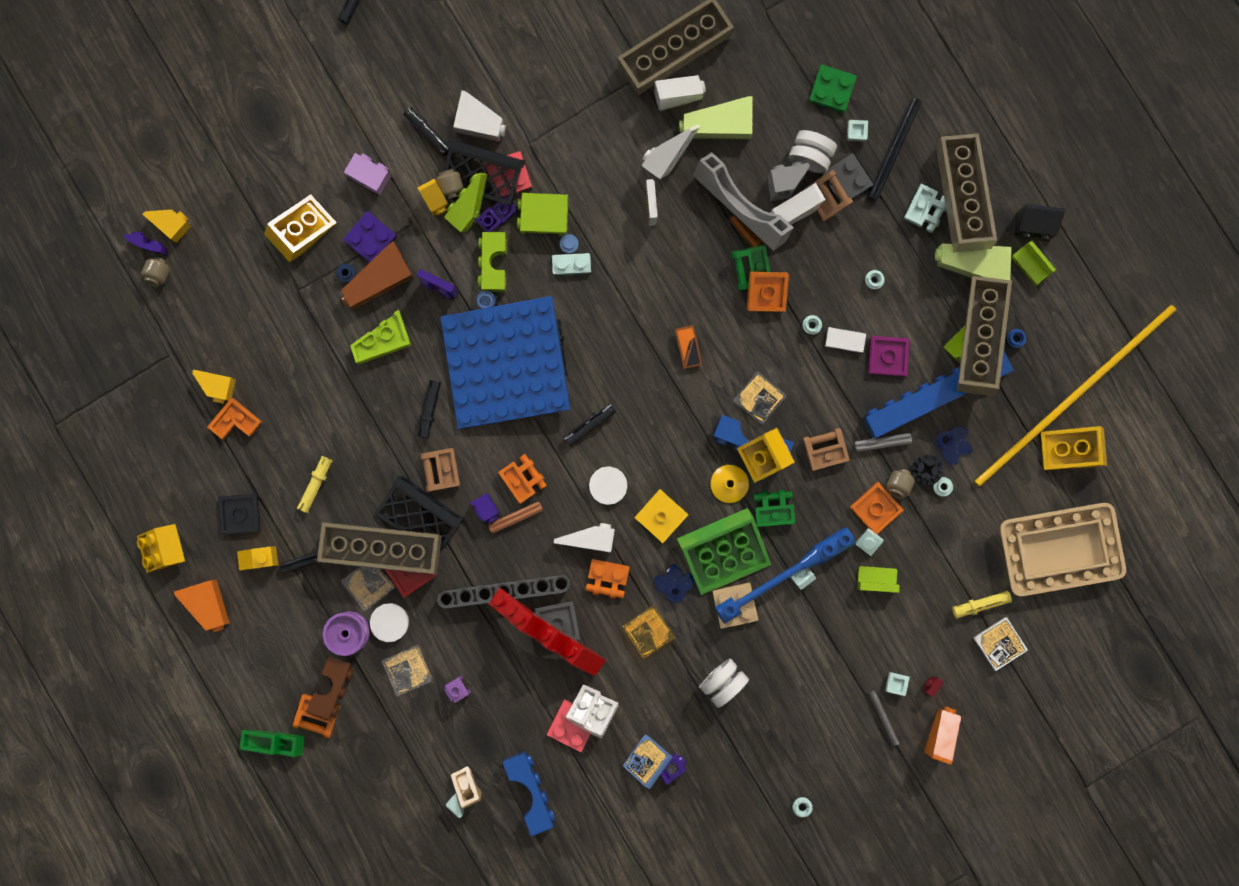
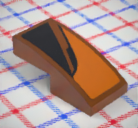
[675,325,702,369]

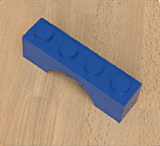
[713,415,794,452]
[503,751,556,836]

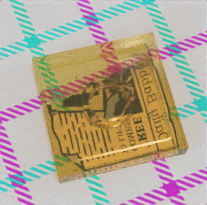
[622,605,675,659]

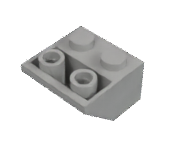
[767,162,810,201]

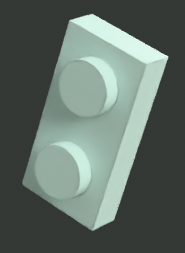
[552,253,591,275]

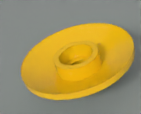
[711,465,749,503]

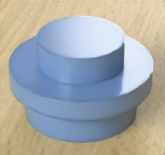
[560,234,579,254]
[476,291,496,309]

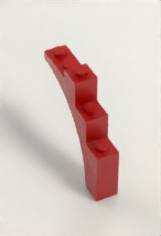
[489,588,606,676]

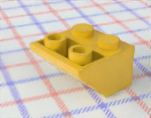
[137,524,185,573]

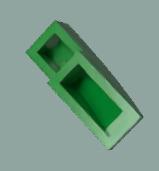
[240,730,305,757]

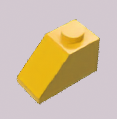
[418,179,449,216]
[142,210,191,243]
[193,370,236,404]
[237,546,278,570]

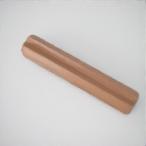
[488,502,543,533]

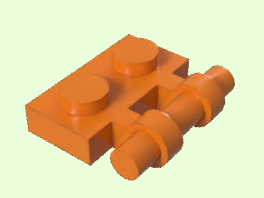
[498,454,547,504]
[586,559,630,599]

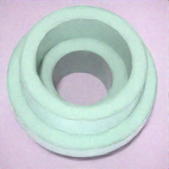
[865,270,884,289]
[803,315,822,335]
[933,477,953,496]
[793,797,812,817]

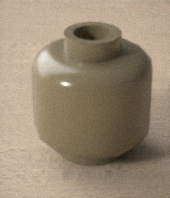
[436,169,463,199]
[141,257,170,287]
[886,469,915,499]

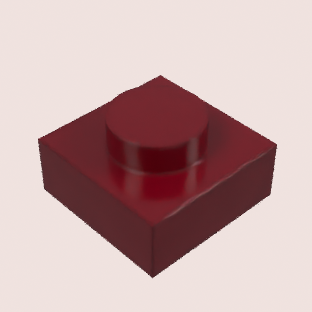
[922,676,944,698]

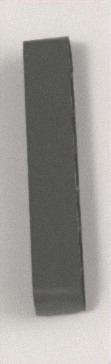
[437,575,571,608]

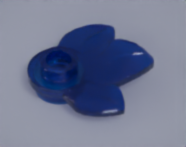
[936,427,973,465]
[655,564,693,603]

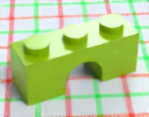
[478,232,507,292]

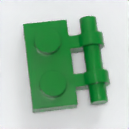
[753,490,796,527]

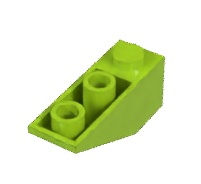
[444,173,487,232]

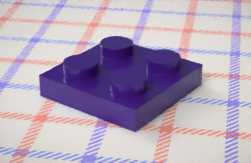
[343,211,397,262]
[416,269,459,299]

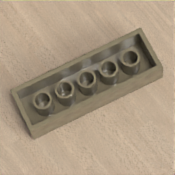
[617,0,734,95]
[936,134,997,252]
[957,276,1012,397]
[317,523,442,574]

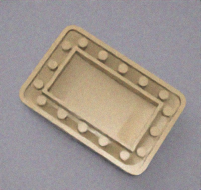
[1000,503,1126,596]

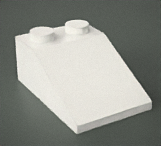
[642,125,700,179]

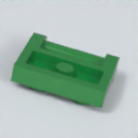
[731,245,771,290]

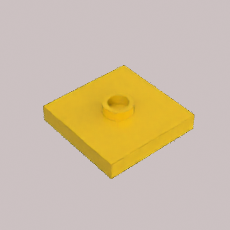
[634,489,688,543]

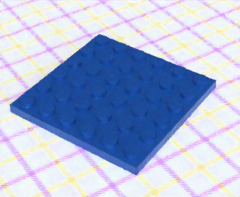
[441,296,571,429]

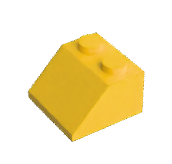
[737,428,795,483]

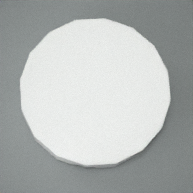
[589,466,627,505]
[370,603,409,642]

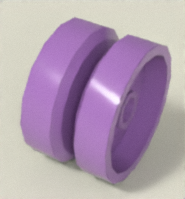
[323,611,370,656]

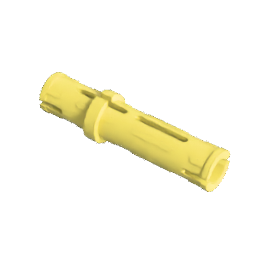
[297,456,333,513]
[952,591,1012,619]

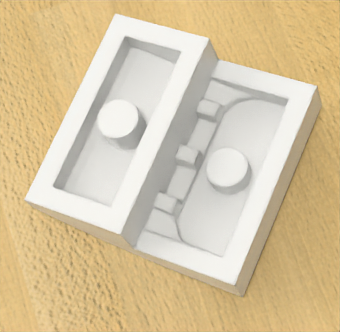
[566,685,619,739]

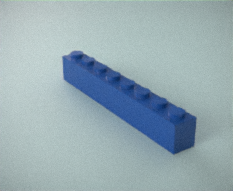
[863,351,1014,438]

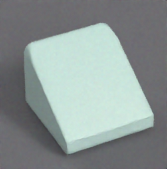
[446,793,464,818]

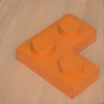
[208,398,263,440]

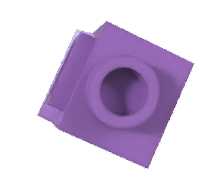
[444,675,471,703]

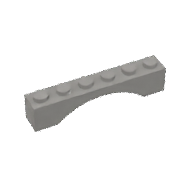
[693,153,793,251]

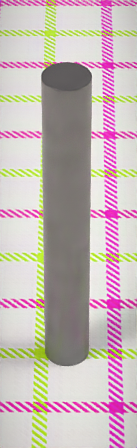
[868,690,900,746]

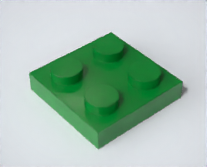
[809,65,857,113]

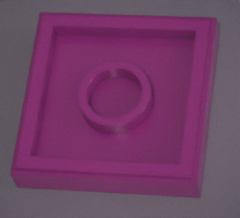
[868,336,910,377]

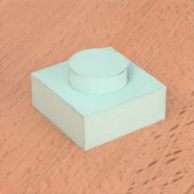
[847,120,868,141]
[856,528,883,556]
[790,568,816,590]
[885,672,910,696]

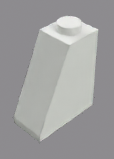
[654,75,706,111]
[453,91,506,142]
[770,183,825,225]

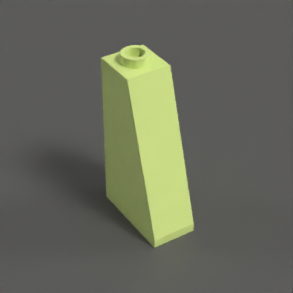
[679,96,752,139]
[935,244,1011,280]

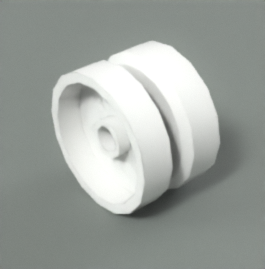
[788,130,837,174]
[699,658,749,708]

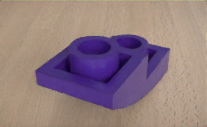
[476,195,519,232]
[124,232,168,256]

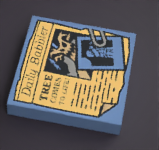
[623,734,672,789]

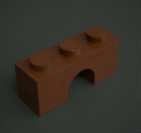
[306,656,354,722]

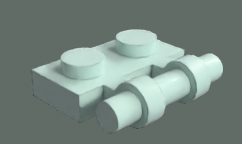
[904,184,946,233]

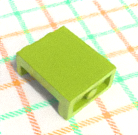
[517,193,568,236]

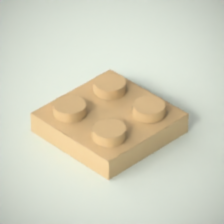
[712,582,759,629]

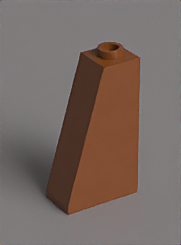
[341,242,414,310]

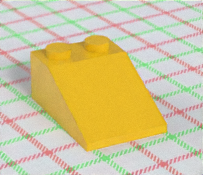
[264,195,336,262]
[1041,426,1107,470]

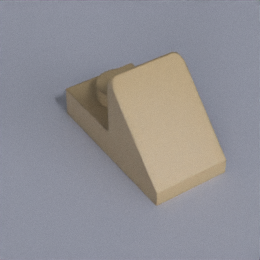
[451,766,481,809]

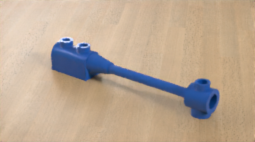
[714,527,856,624]

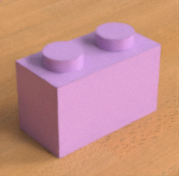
[344,153,391,195]

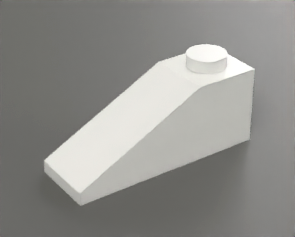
[554,523,615,552]

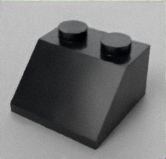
[1014,204,1065,241]

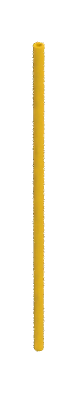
[974,305,1176,487]

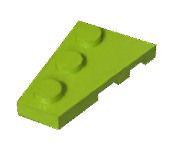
[350,309,411,365]

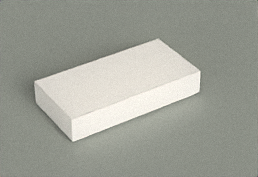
[825,327,866,353]

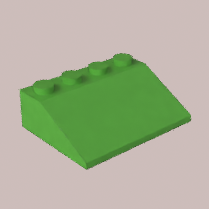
[677,508,771,595]

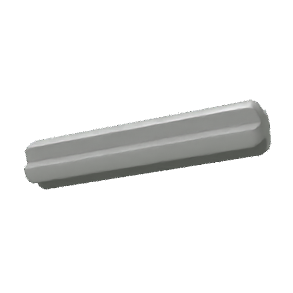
[855,433,912,452]

